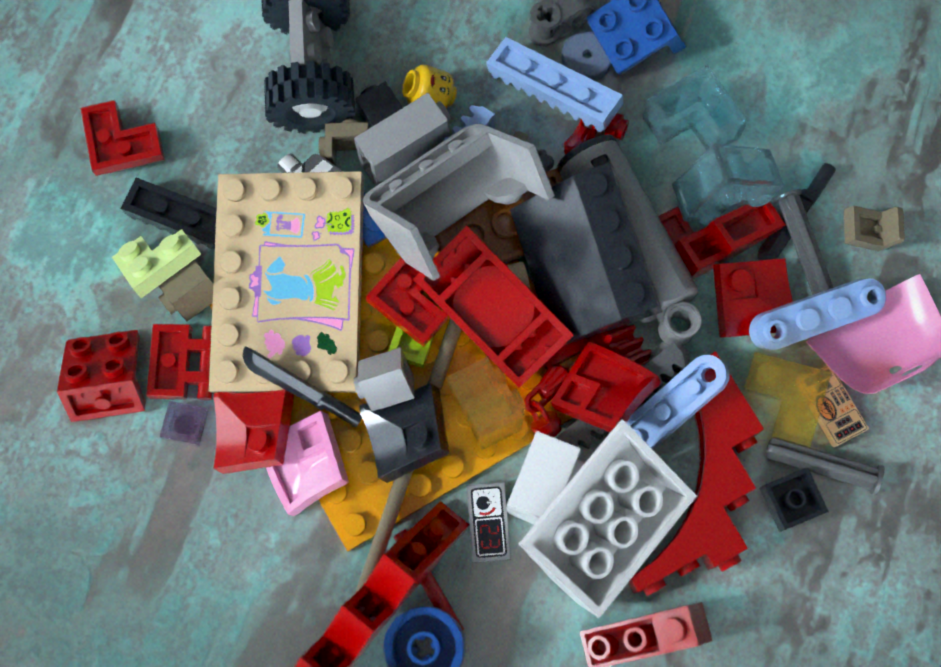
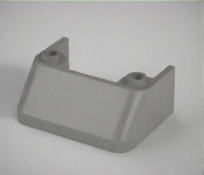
[363,124,554,280]

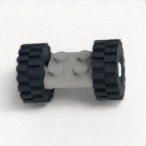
[261,0,355,134]

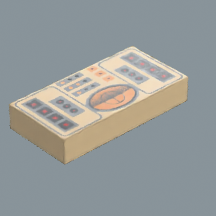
[795,365,869,448]

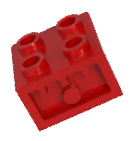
[57,330,146,422]

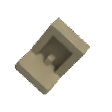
[319,119,369,166]
[844,205,905,251]

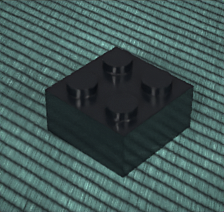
[759,467,829,532]

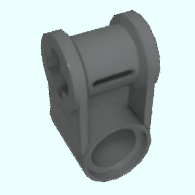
[529,0,595,46]

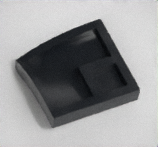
[359,383,450,483]

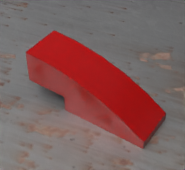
[675,196,786,279]

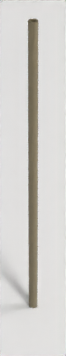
[355,131,528,593]

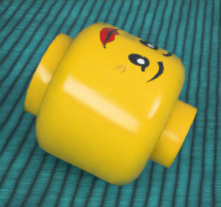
[402,64,457,109]

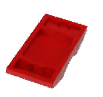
[413,226,574,388]

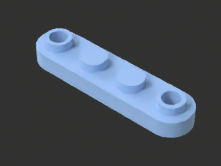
[749,278,886,350]
[605,355,729,450]

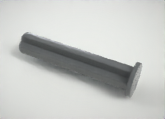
[773,189,834,295]
[766,437,884,495]

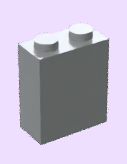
[354,93,452,187]

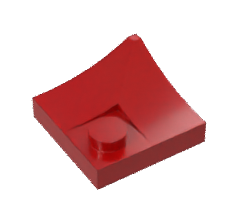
[713,258,793,338]
[550,341,661,433]
[213,389,294,474]

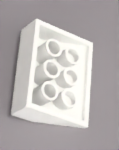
[519,420,697,618]

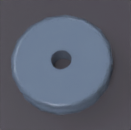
[561,31,612,81]

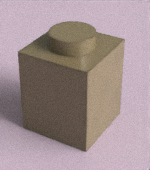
[158,260,213,322]

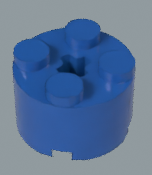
[383,606,466,667]

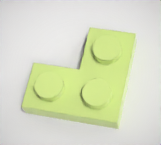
[112,229,201,298]

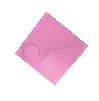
[266,411,349,516]

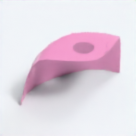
[806,274,941,394]

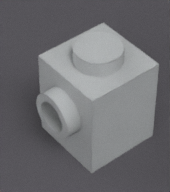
[354,347,414,411]

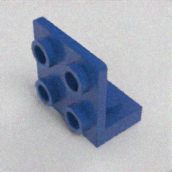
[587,0,686,75]

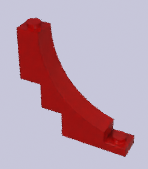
[294,501,470,667]

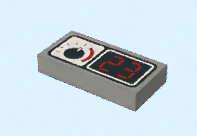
[467,482,511,563]

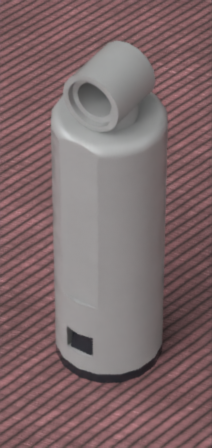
[557,134,702,347]

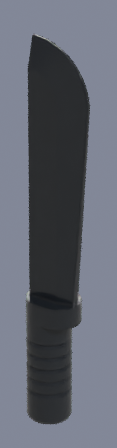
[757,163,836,261]
[243,346,362,427]

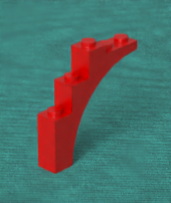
[628,351,764,596]

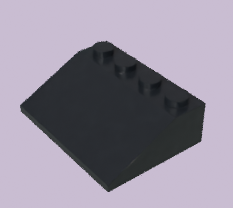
[510,162,663,346]

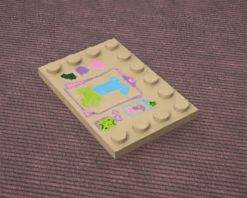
[209,171,364,393]

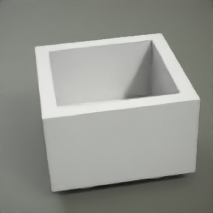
[506,431,584,525]

